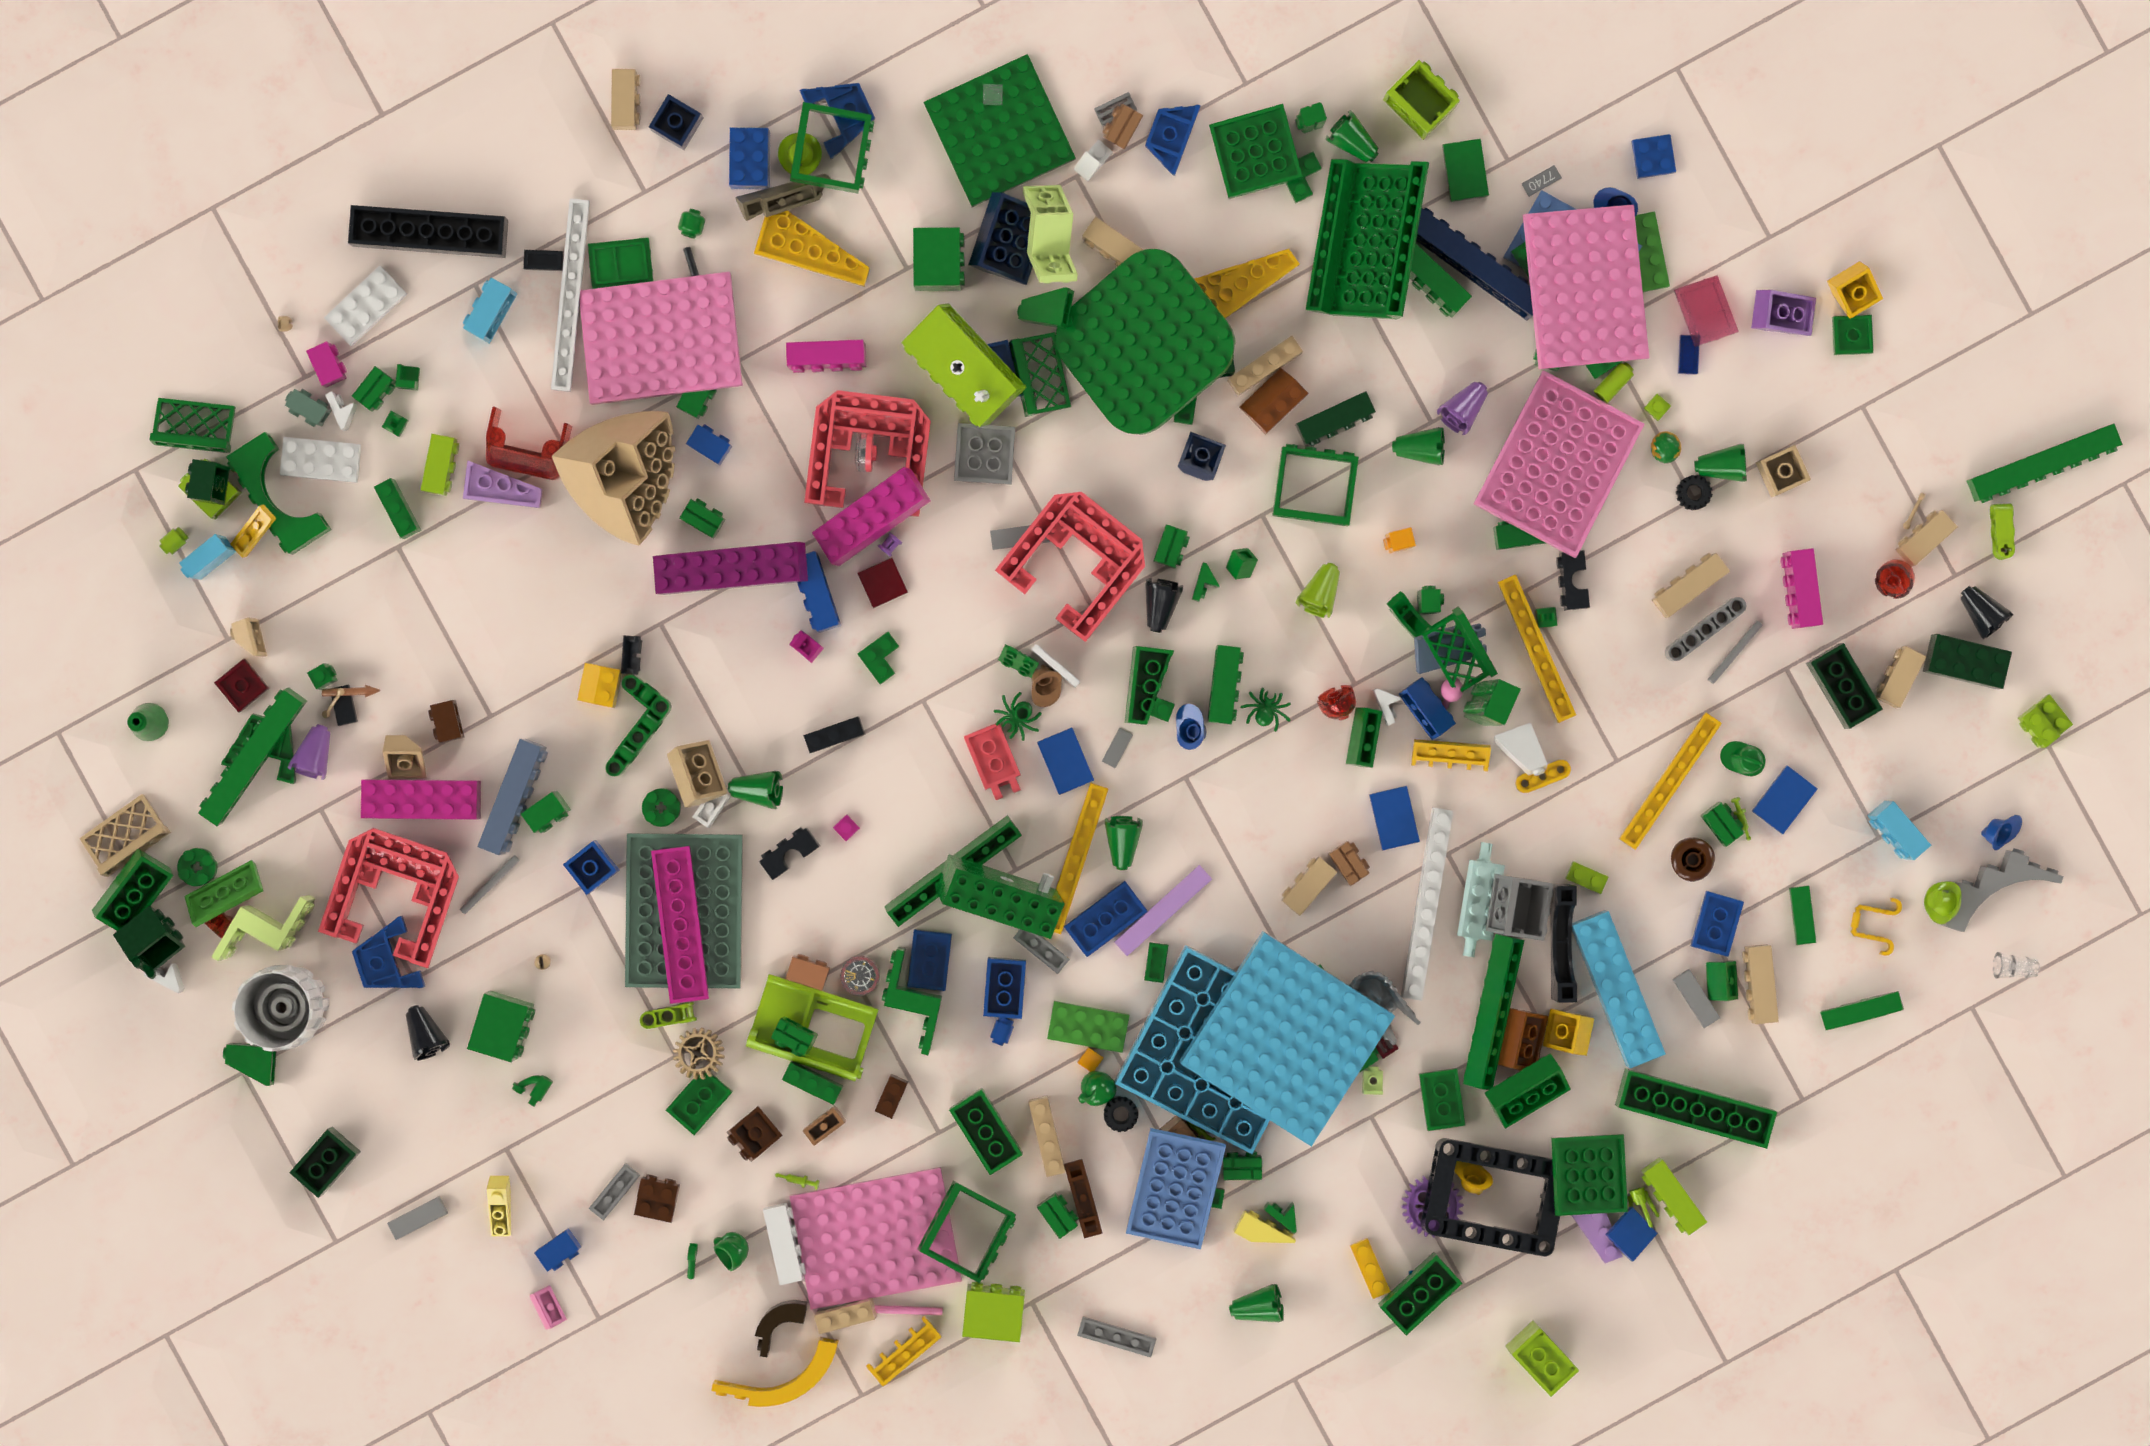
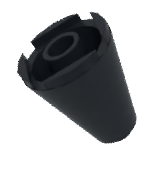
[1145,578,1183,633]
[1960,586,2014,639]
[406,1005,450,1061]

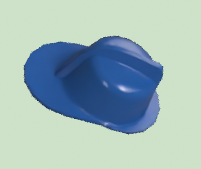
[1593,187,1638,216]
[1176,703,1207,750]
[1981,815,2022,850]

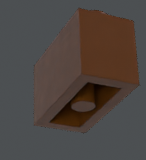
[428,700,464,743]
[875,1074,909,1119]

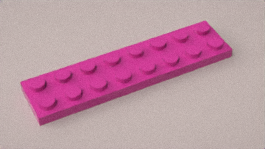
[651,846,709,1004]

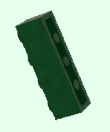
[1295,391,1376,447]

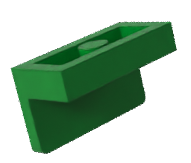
[1706,961,1738,1001]

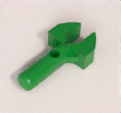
[687,1243,698,1279]

